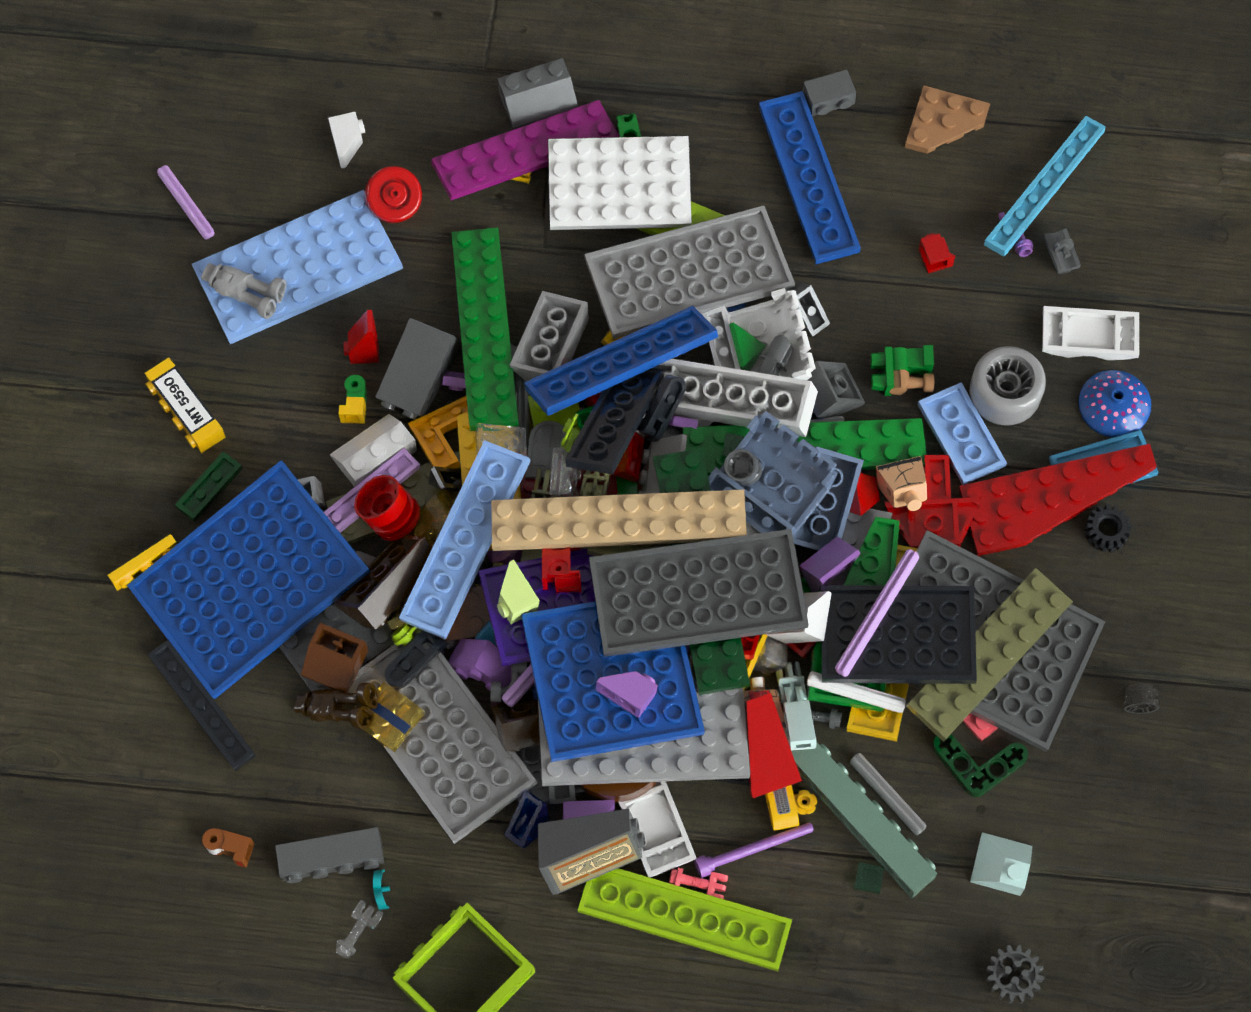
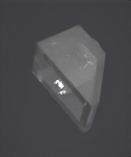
[754,636,788,675]

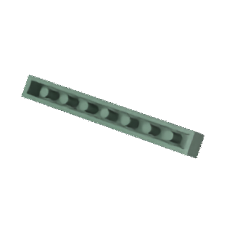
[785,732,937,899]

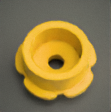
[794,790,817,815]

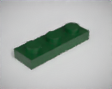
[175,451,243,522]

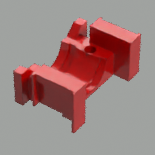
[542,547,582,594]

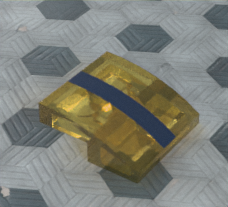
[363,682,426,753]

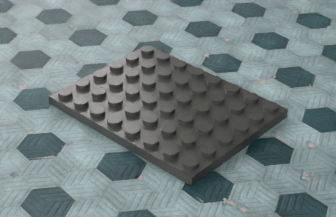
[903,530,1105,752]

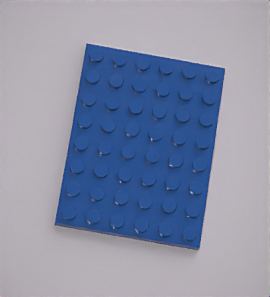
[127,460,371,699]

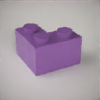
[448,639,511,691]

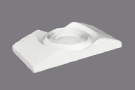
[1042,306,1139,361]
[619,781,697,878]

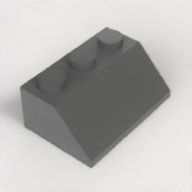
[497,58,578,130]

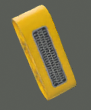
[765,785,799,831]

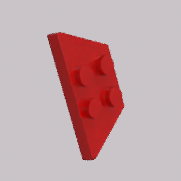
[885,497,980,548]

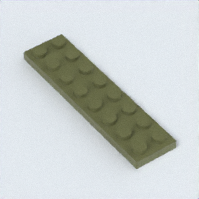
[906,568,1073,741]

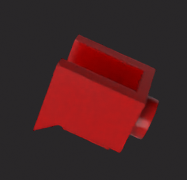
[918,233,955,273]

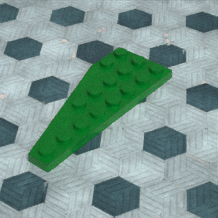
[807,517,900,711]

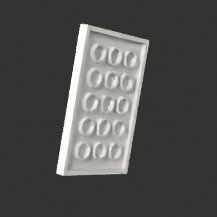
[548,136,691,230]

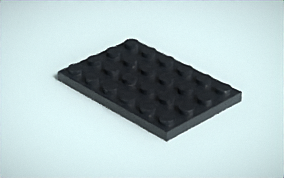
[822,585,977,684]

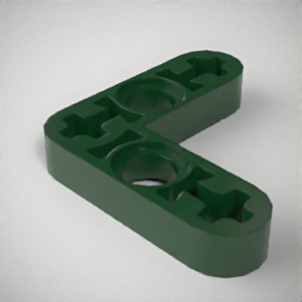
[933,734,1028,797]

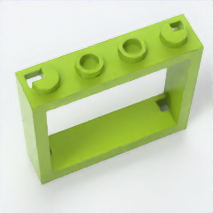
[393,903,535,1012]

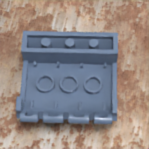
[708,411,838,535]

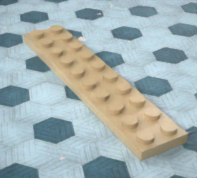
[491,490,747,551]

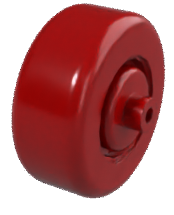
[364,166,422,223]

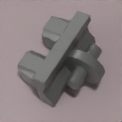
[1043,228,1081,274]

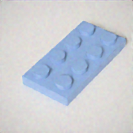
[918,383,1007,485]

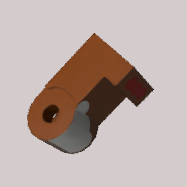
[202,828,255,868]

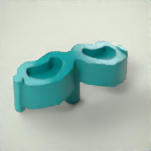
[373,869,390,910]

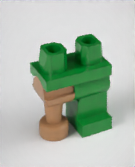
[870,345,934,396]

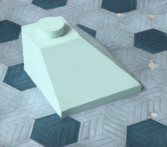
[970,832,1032,896]

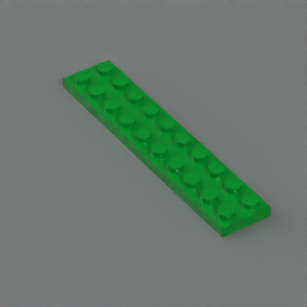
[452,227,519,431]
[682,418,926,474]

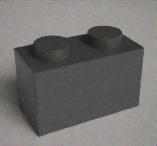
[803,70,856,116]

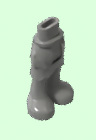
[201,263,287,319]

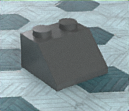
[808,361,865,418]

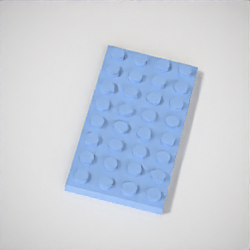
[192,190,403,344]

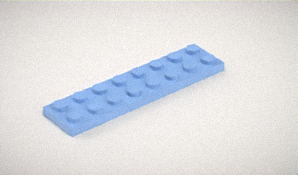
[399,440,530,639]

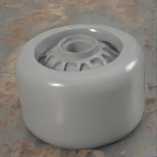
[969,346,1046,425]

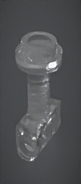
[335,900,383,959]

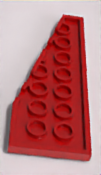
[959,443,1157,556]

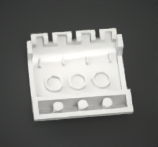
[702,288,816,380]

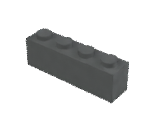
[275,827,385,883]

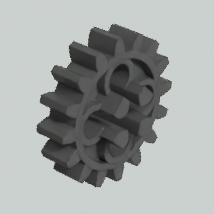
[986,945,1044,1003]

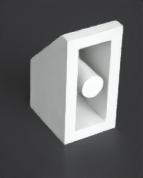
[328,112,365,168]

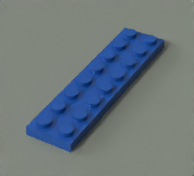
[759,91,861,265]
[524,306,718,416]

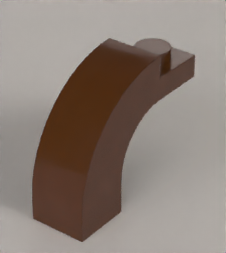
[578,782,656,802]

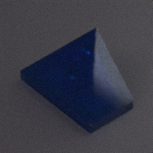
[504,790,550,848]

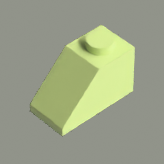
[497,560,540,624]

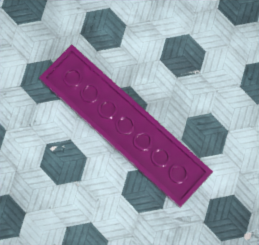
[431,100,619,201]

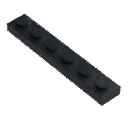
[147,640,256,771]

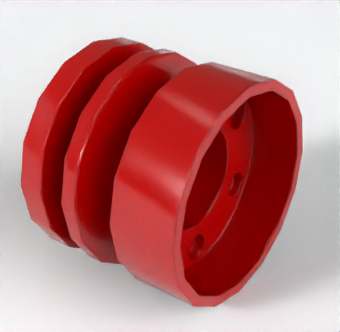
[354,475,421,541]

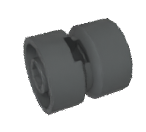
[724,449,762,486]

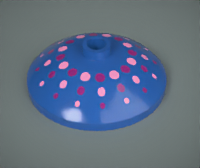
[1078,370,1151,438]

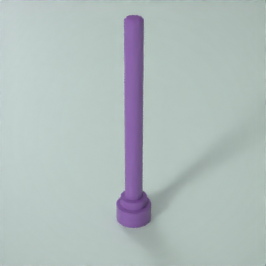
[694,822,814,878]

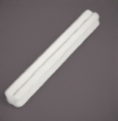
[807,671,906,713]

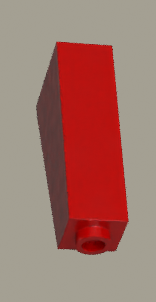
[744,690,802,798]

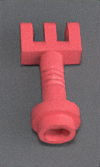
[669,867,728,899]

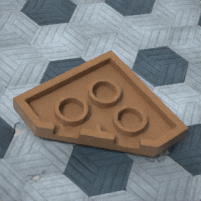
[905,86,990,154]

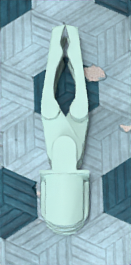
[775,662,816,751]

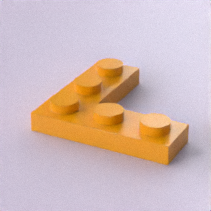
[408,396,468,469]

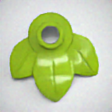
[391,623,417,646]

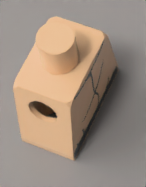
[876,456,927,511]

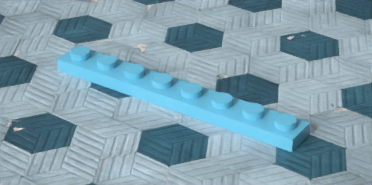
[984,116,1106,257]

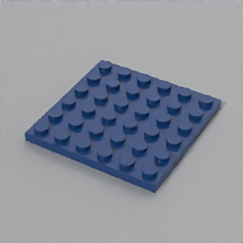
[521,601,705,762]

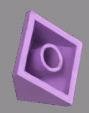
[799,536,861,592]

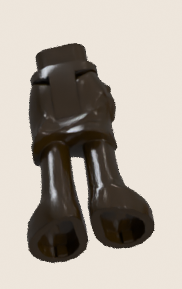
[294,682,378,730]

